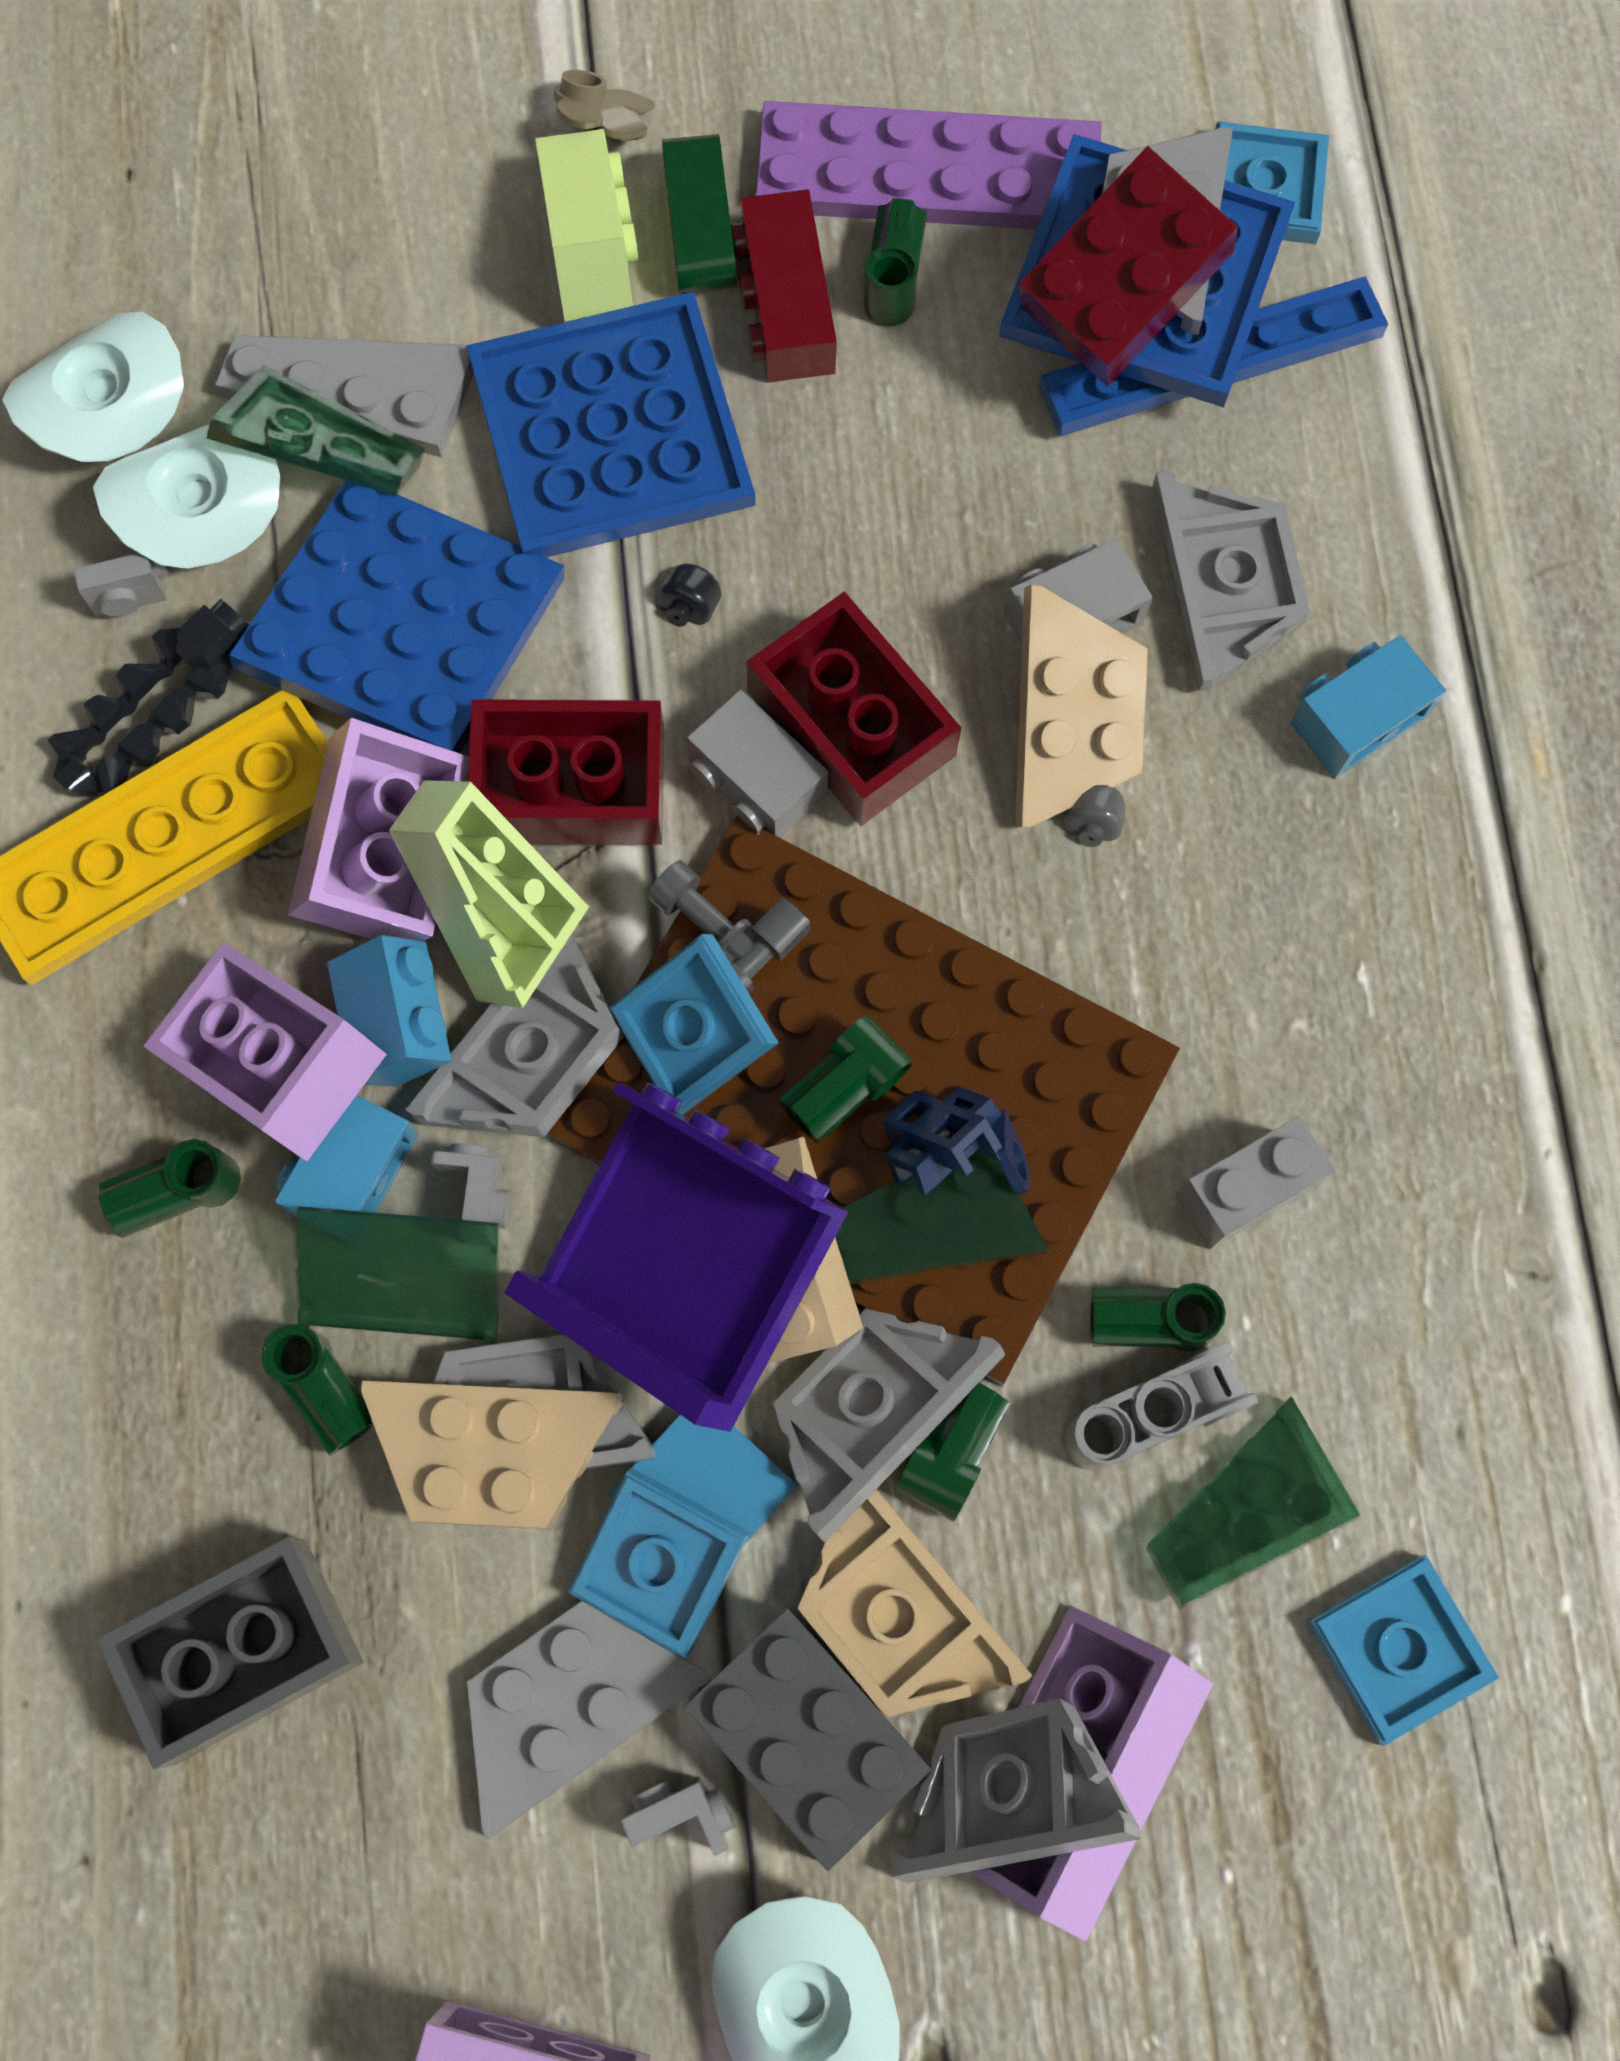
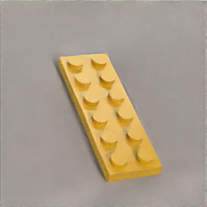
[0,690,328,986]

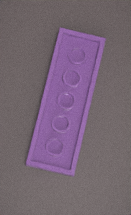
[756,101,1102,229]

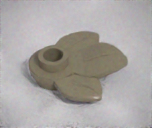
[554,70,655,141]

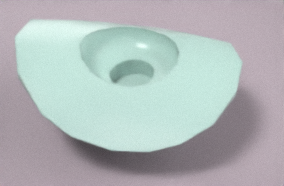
[2,312,184,462]
[93,420,280,569]
[712,1896,900,2061]

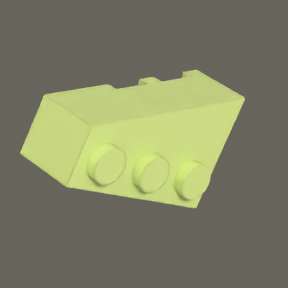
[535,129,638,322]
[389,780,589,1008]

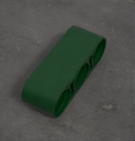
[662,134,737,292]

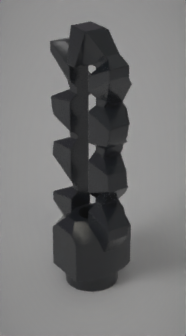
[48,598,249,797]

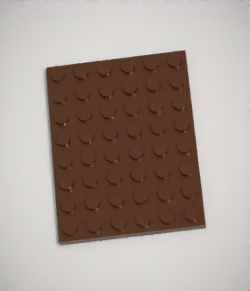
[548,815,1180,1386]

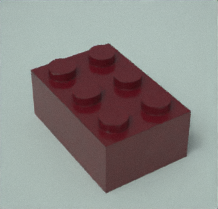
[1019,145,1238,387]
[746,591,962,827]
[468,699,665,845]

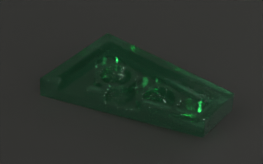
[206,365,425,496]
[835,1151,1049,1285]
[1146,1396,1360,1610]

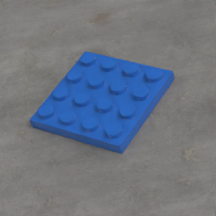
[999,134,1295,408]
[467,291,756,557]
[229,475,564,754]

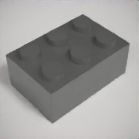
[96,1536,364,1770]
[684,1608,932,1872]

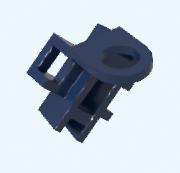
[882,1086,1031,1196]

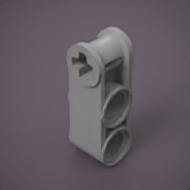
[1063,1341,1259,1471]

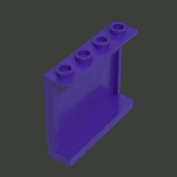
[504,1082,848,1432]

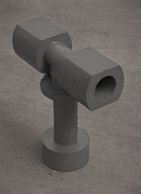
[647,860,811,994]

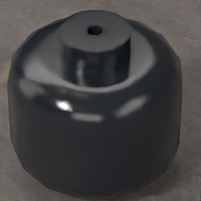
[656,563,722,627]

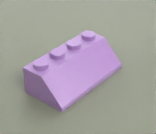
[970,1605,1213,1942]

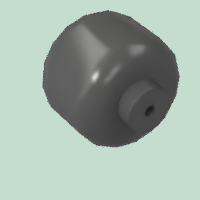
[1062,785,1126,847]

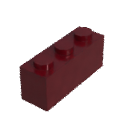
[731,189,837,383]

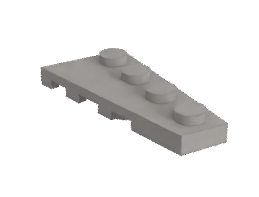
[215,335,473,458]

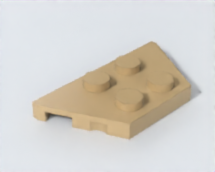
[1015,585,1148,827]
[361,1381,623,1530]
[797,1489,1033,1718]

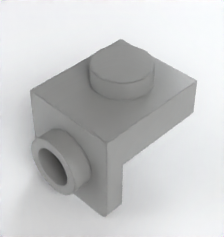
[74,551,171,617]
[430,1143,511,1246]
[621,1778,735,1856]

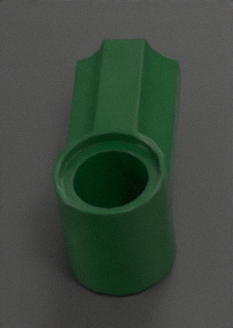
[864,198,927,326]
[780,1014,914,1144]
[98,1139,241,1238]
[1090,1283,1226,1352]
[262,1324,374,1456]
[894,1383,1010,1522]

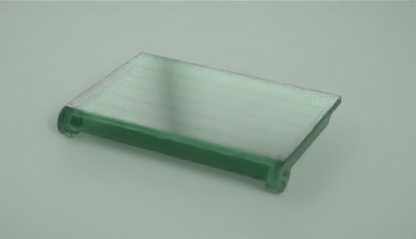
[297,1206,499,1344]

